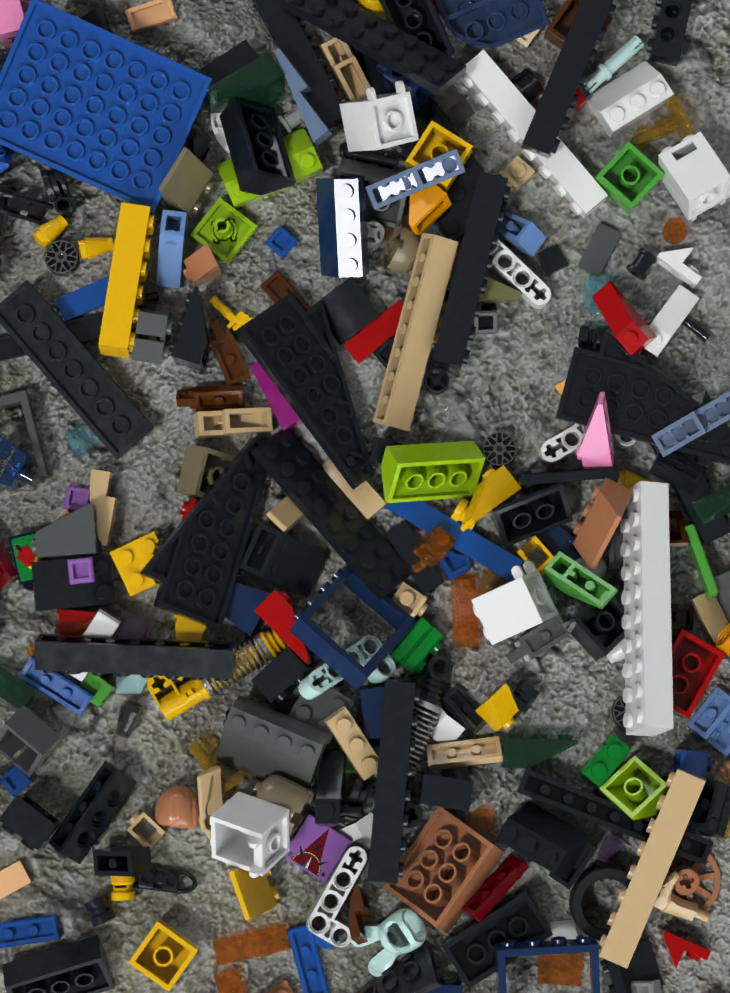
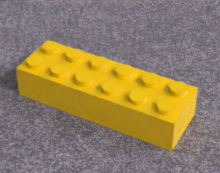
[98,202,155,359]

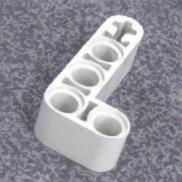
[489,239,551,309]
[539,424,636,464]
[306,846,367,947]

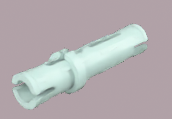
[584,35,644,94]

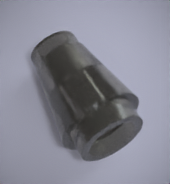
[115,700,144,738]

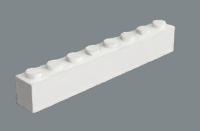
[460,50,608,218]

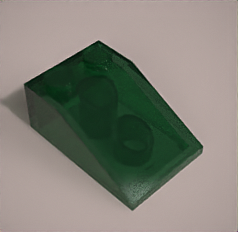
[207,52,285,114]

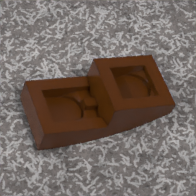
[349,886,371,945]

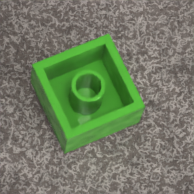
[595,141,665,215]

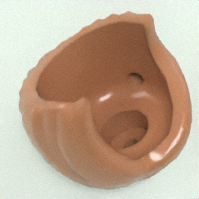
[155,785,199,829]

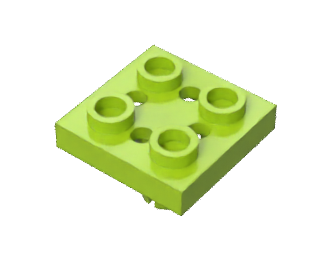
[190,197,258,265]

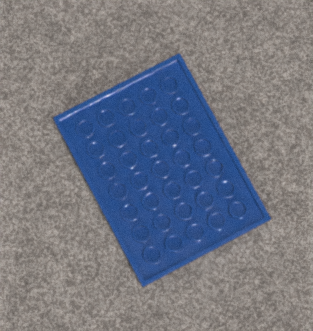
[0,0,213,213]

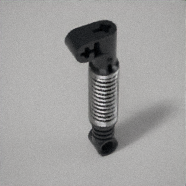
[372,655,453,828]

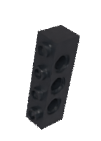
[646,0,692,67]
[48,760,137,864]

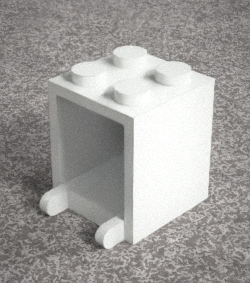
[339,80,419,152]
[658,131,730,221]
[471,561,559,645]
[210,791,290,878]

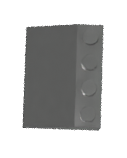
[216,695,330,789]

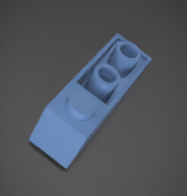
[156,210,189,289]

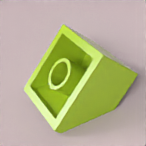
[599,755,670,821]

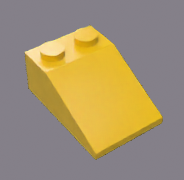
[229,867,280,921]

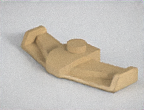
[197,765,230,866]

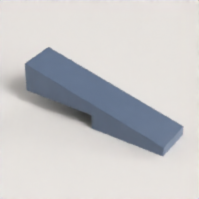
[274,48,333,146]
[365,149,466,210]
[651,391,730,457]

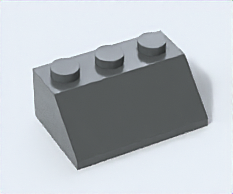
[336,158,408,228]

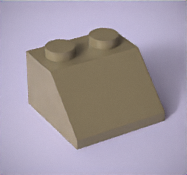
[176,445,235,499]

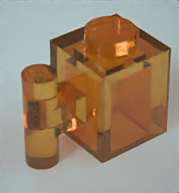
[412,525,456,573]

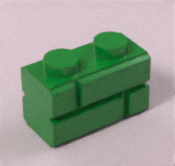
[389,617,444,674]
[579,733,632,788]

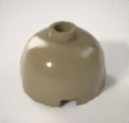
[382,224,421,274]

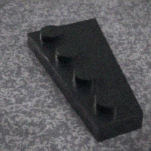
[356,940,441,993]

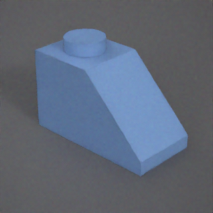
[495,211,547,257]

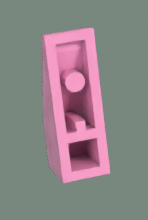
[577,392,615,470]

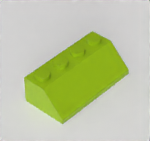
[216,128,323,209]
[381,441,486,503]

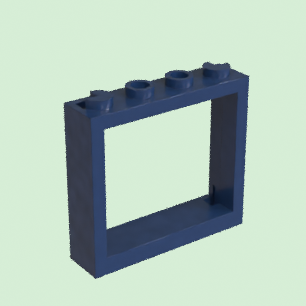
[289,566,417,690]
[495,935,600,993]

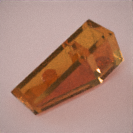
[451,574,479,648]

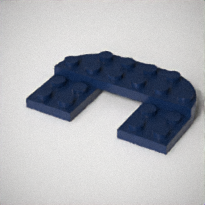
[436,0,550,48]

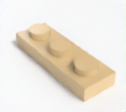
[324,706,378,781]
[426,736,503,770]

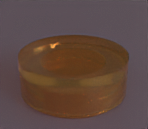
[662,219,687,244]
[469,808,494,833]

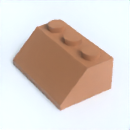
[573,477,632,570]

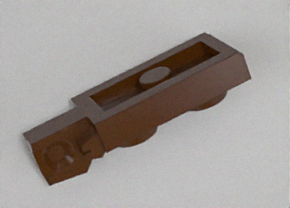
[209,319,251,385]
[176,385,244,412]

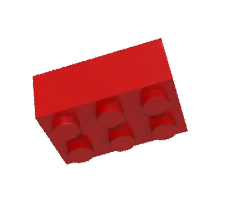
[672,629,725,719]

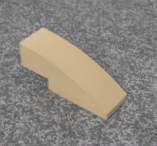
[319,37,370,101]
[193,407,273,438]
[321,459,386,521]
[90,469,118,548]

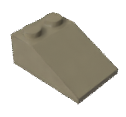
[159,147,216,219]

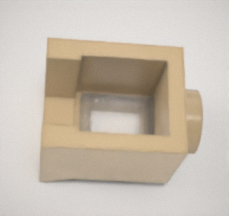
[127,811,167,849]

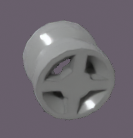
[367,221,385,248]

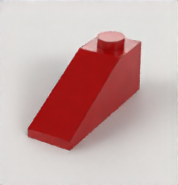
[592,281,657,355]
[254,590,312,665]

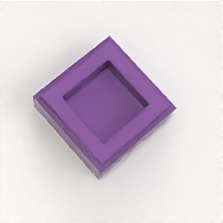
[63,485,90,512]
[67,557,96,585]

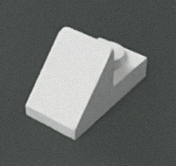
[656,248,702,289]

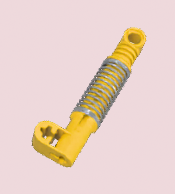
[147,613,297,721]

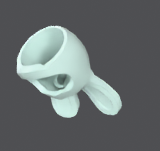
[351,908,427,977]

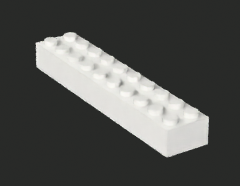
[620,481,674,737]

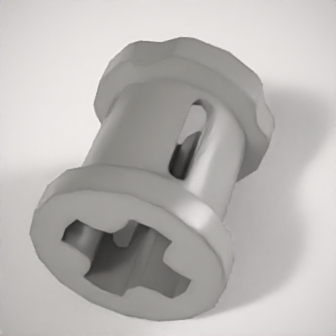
[277,103,304,134]

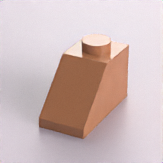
[182,244,222,287]

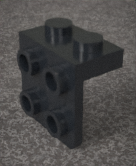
[600,939,663,993]

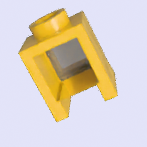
[516,536,554,575]

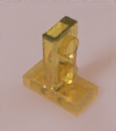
[630,95,695,149]
[188,740,246,794]

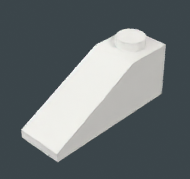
[644,285,700,358]

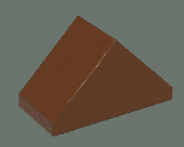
[669,511,688,549]

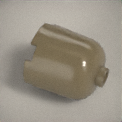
[252,774,315,836]

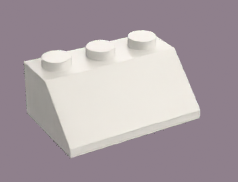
[585,61,674,139]

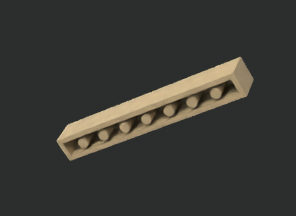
[373,233,458,431]
[598,768,706,969]

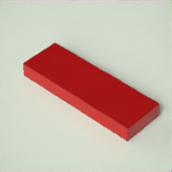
[343,299,403,365]

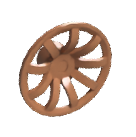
[667,853,721,911]

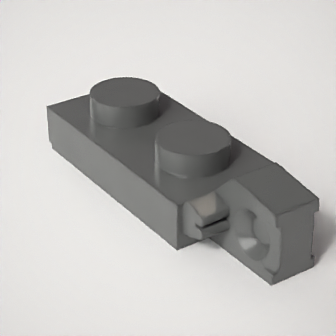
[506,613,571,664]

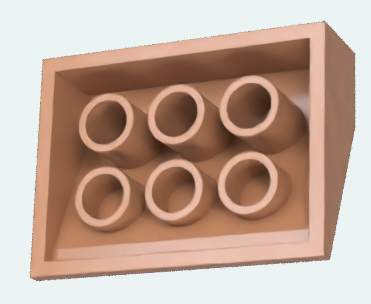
[383,807,504,934]

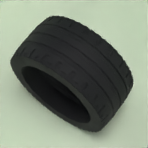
[569,865,631,941]

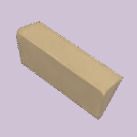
[690,593,729,644]

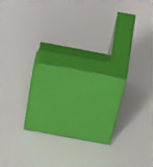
[81,672,116,707]

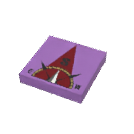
[284,814,351,883]

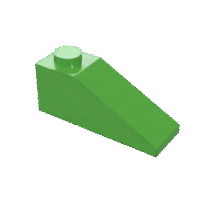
[544,551,617,609]

